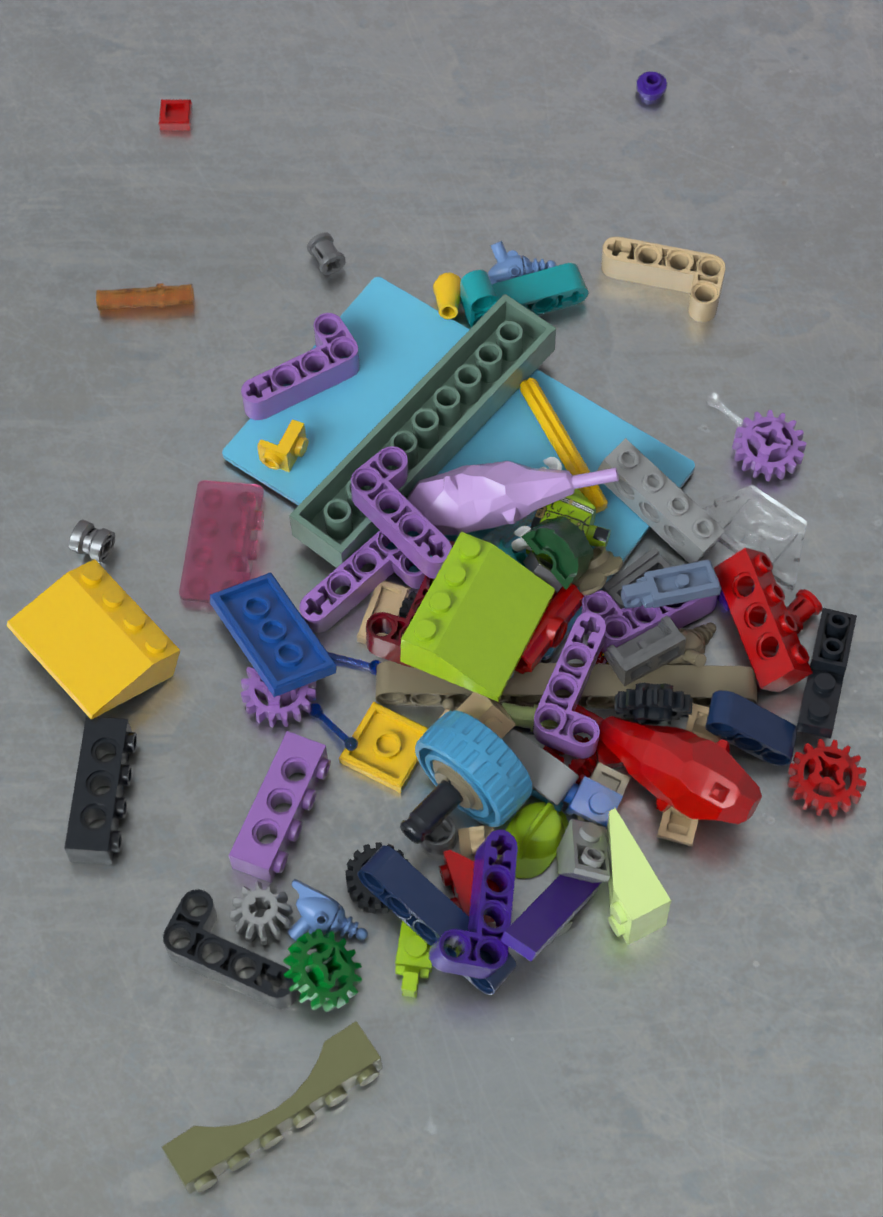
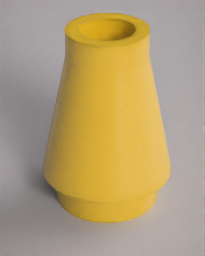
[433,273,461,319]

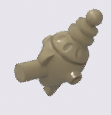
[665,622,716,667]

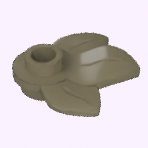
[574,546,623,596]

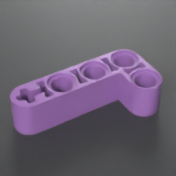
[241,313,360,420]
[351,446,452,579]
[299,531,425,633]
[582,580,719,653]
[533,612,606,759]

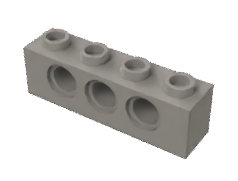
[597,438,725,563]

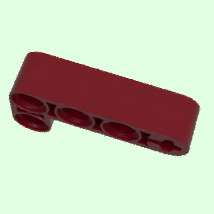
[366,541,456,668]

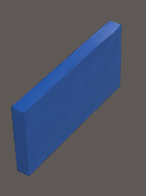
[210,572,337,697]

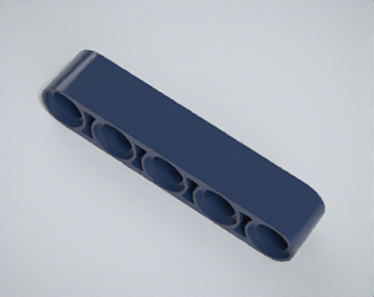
[358,845,517,995]

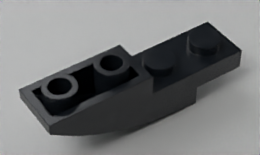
[796,608,857,739]

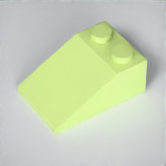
[606,808,671,945]

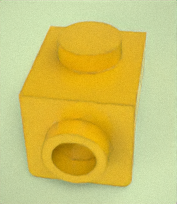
[257,419,309,472]

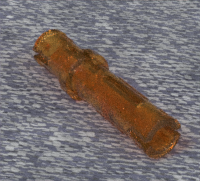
[96,283,194,311]

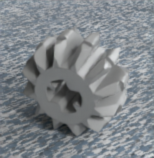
[230,881,293,945]

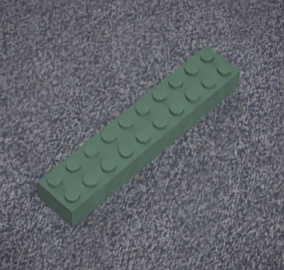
[289,294,556,568]

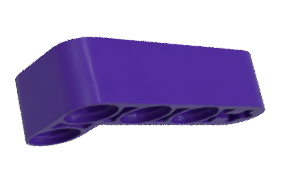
[429,830,518,979]

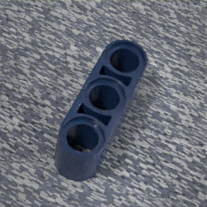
[705,690,798,766]

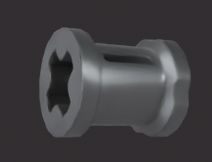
[307,233,346,275]

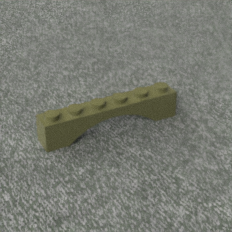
[161,1021,382,1195]

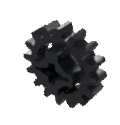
[614,683,692,726]

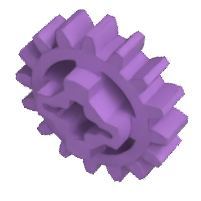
[732,410,806,481]
[241,667,317,727]

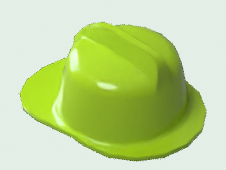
[497,802,569,879]

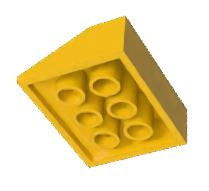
[6,559,180,720]

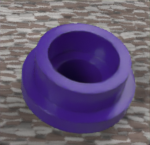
[636,72,667,101]

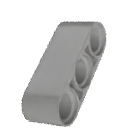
[502,728,579,806]

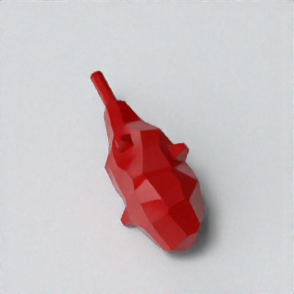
[575,705,762,824]

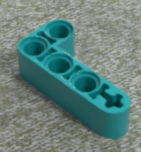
[460,263,589,328]

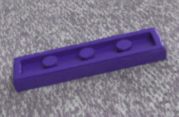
[500,875,602,962]

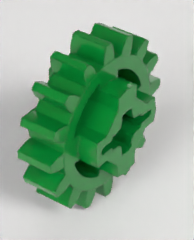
[283,929,362,1012]

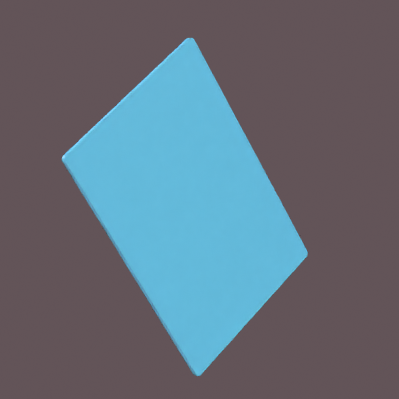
[222,277,695,660]

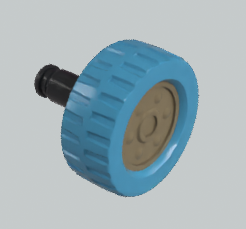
[400,710,533,844]

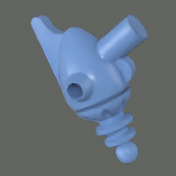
[488,241,556,284]
[287,879,368,941]

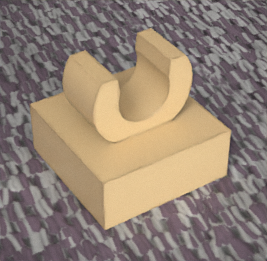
[458,825,498,864]

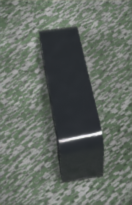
[163,889,298,1009]

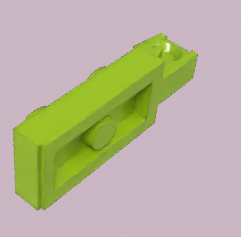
[395,921,433,998]

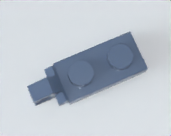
[621,560,721,609]

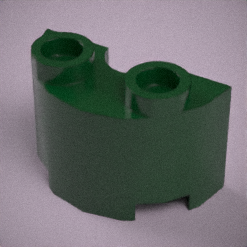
[521,516,594,590]

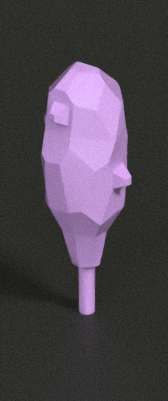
[406,461,619,535]

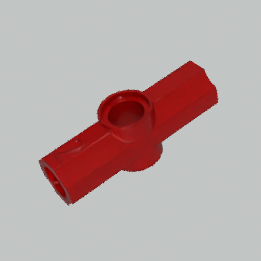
[515,584,584,674]

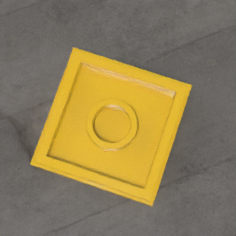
[339,701,429,793]

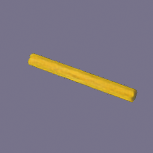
[520,377,608,514]

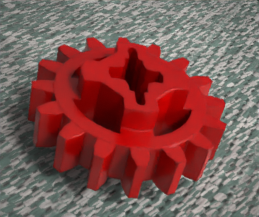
[788,739,867,817]

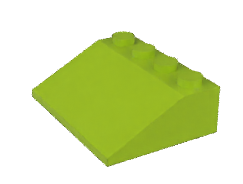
[400,532,555,702]

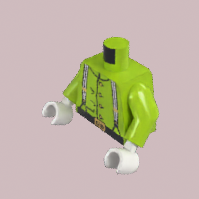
[512,457,611,565]

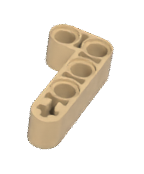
[601,237,725,322]

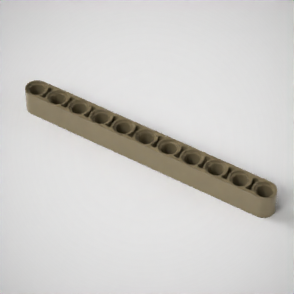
[375,661,758,709]

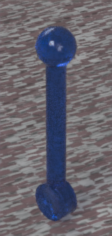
[328,652,381,675]
[308,703,358,751]

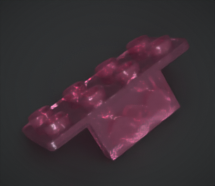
[179,480,264,603]

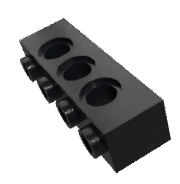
[64,716,137,865]

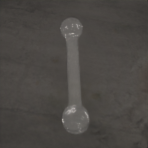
[707,393,743,427]

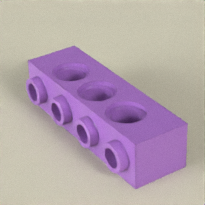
[229,731,331,883]

